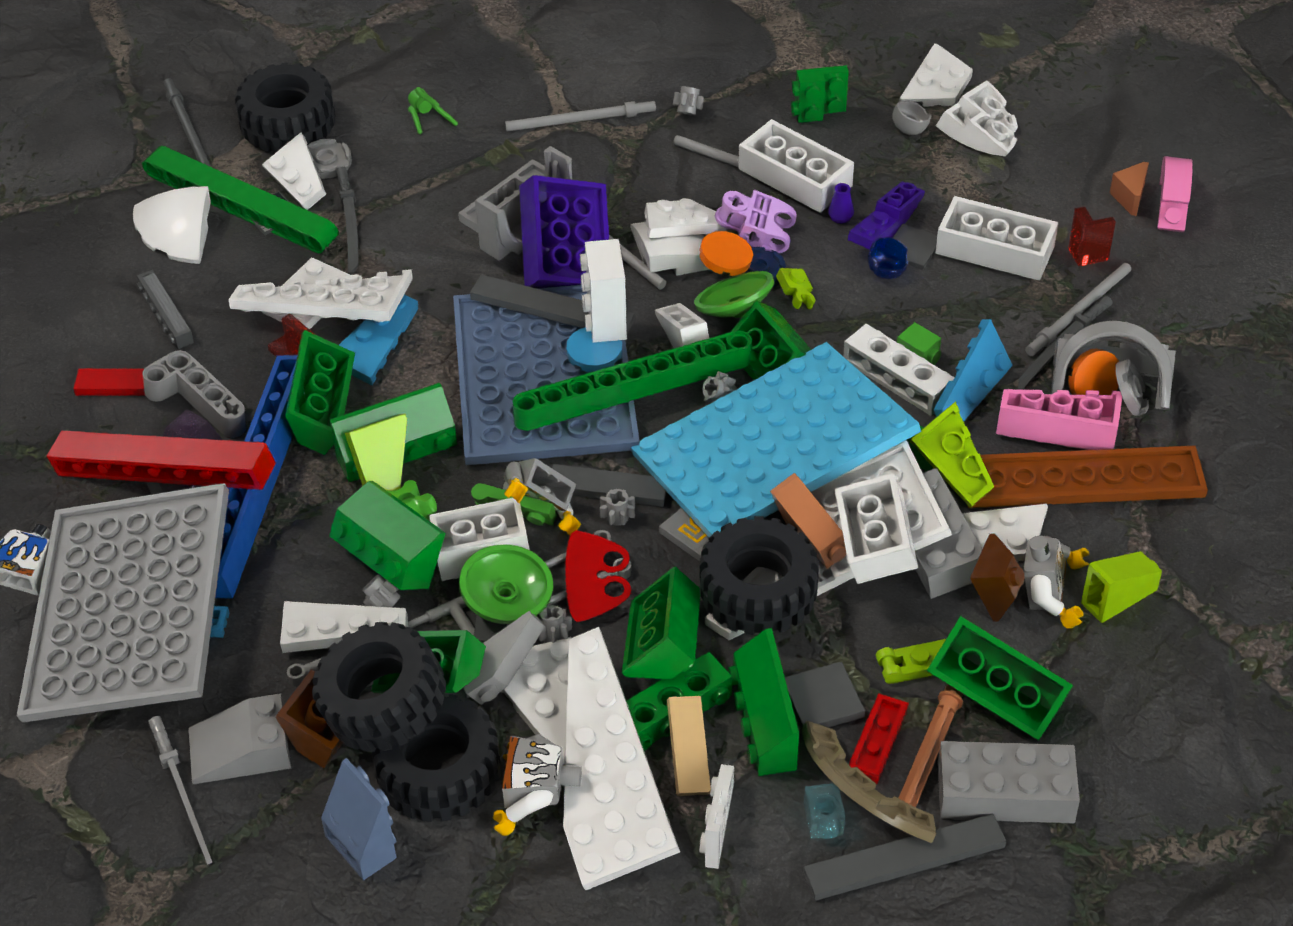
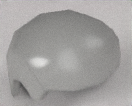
[892,100,931,135]

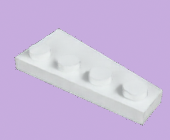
[280,601,408,653]

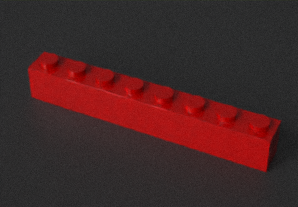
[46,431,276,490]

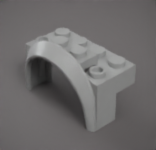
[1051,321,1176,410]

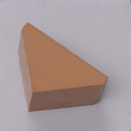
[1110,162,1149,216]

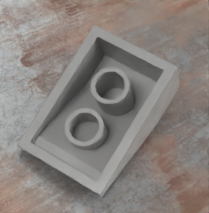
[189,693,291,784]

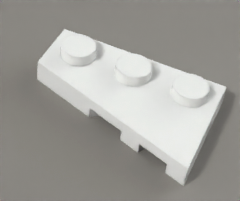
[262,133,326,210]

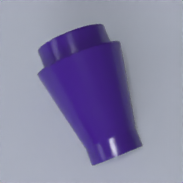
[828,183,854,224]

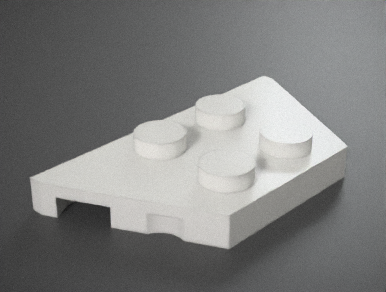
[900,43,973,107]
[644,198,736,238]
[962,504,1048,561]

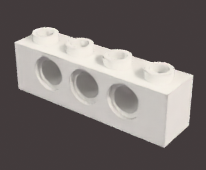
[843,324,954,416]

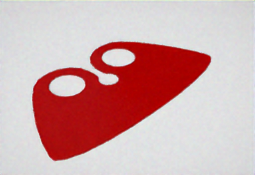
[565,531,631,622]

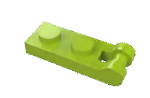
[875,639,946,684]

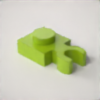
[776,268,816,309]

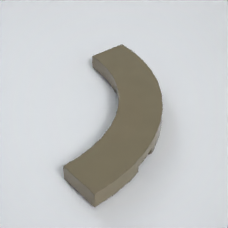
[802,721,937,843]

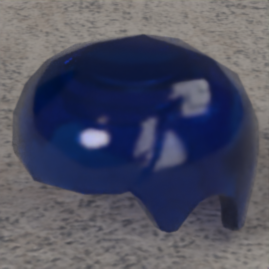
[867,237,909,279]

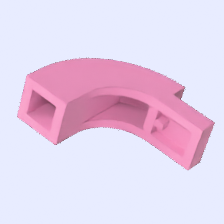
[1157,156,1192,232]

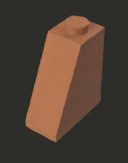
[770,473,847,569]

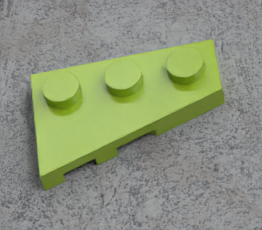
[910,401,994,508]

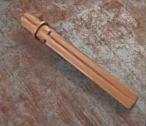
[898,684,963,807]

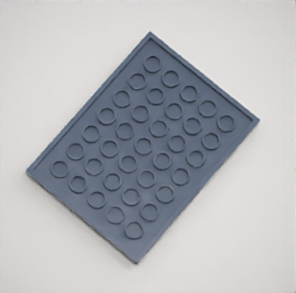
[453,285,640,465]

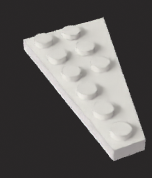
[229,269,413,322]

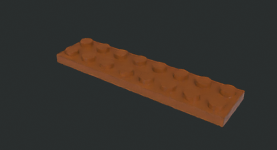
[968,445,1208,508]

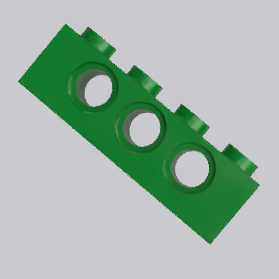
[626,652,732,751]

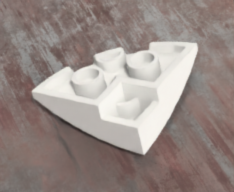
[936,80,1018,156]
[133,186,211,264]
[630,222,710,276]

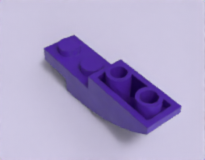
[848,181,925,250]

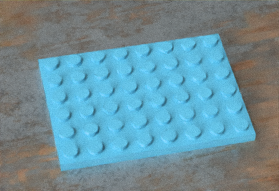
[631,342,921,537]

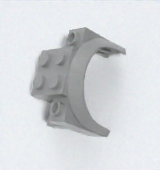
[458,146,572,261]

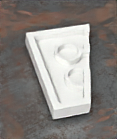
[699,764,734,869]

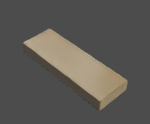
[667,696,711,796]

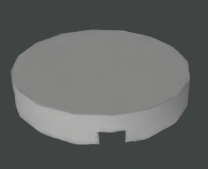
[307,138,352,179]
[1115,359,1149,416]

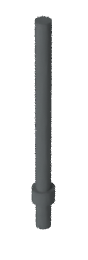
[163,78,211,167]

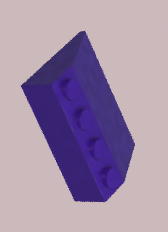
[519,175,609,288]

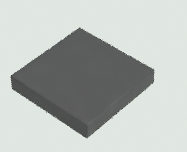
[785,662,865,729]

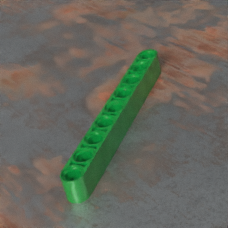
[142,145,339,254]
[513,331,752,431]

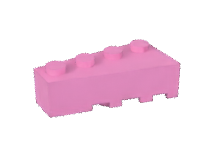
[996,389,1122,450]

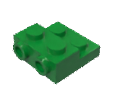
[791,65,849,123]

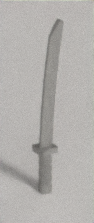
[149,716,213,865]

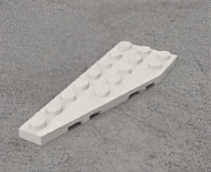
[563,627,680,890]

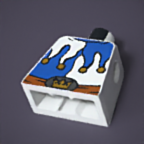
[0,524,51,596]

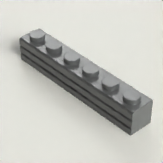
[136,270,194,349]

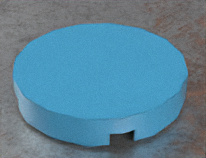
[566,327,623,372]

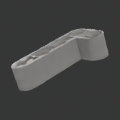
[143,350,246,438]

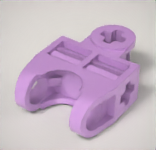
[715,190,797,253]

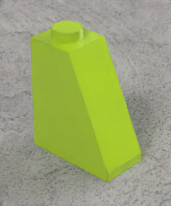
[345,414,407,491]
[1081,551,1162,623]

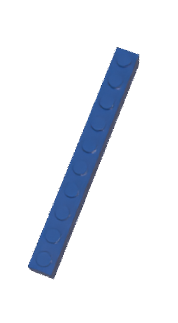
[215,355,297,598]

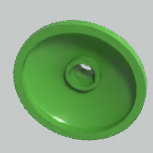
[694,271,774,318]
[459,544,553,624]

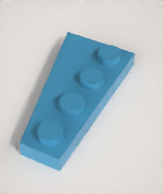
[339,295,419,385]
[933,319,1013,422]

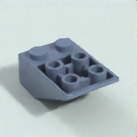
[321,758,397,881]

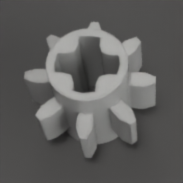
[673,86,704,115]
[702,371,737,403]
[600,489,635,525]
[362,574,401,607]
[537,605,572,643]

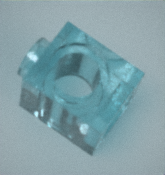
[804,783,845,839]

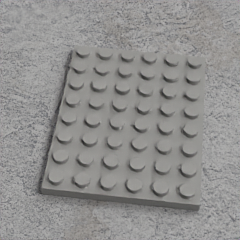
[16,483,229,722]

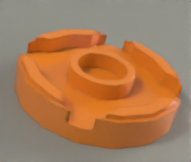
[699,231,753,276]
[1068,348,1119,395]

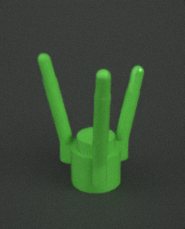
[408,87,458,134]

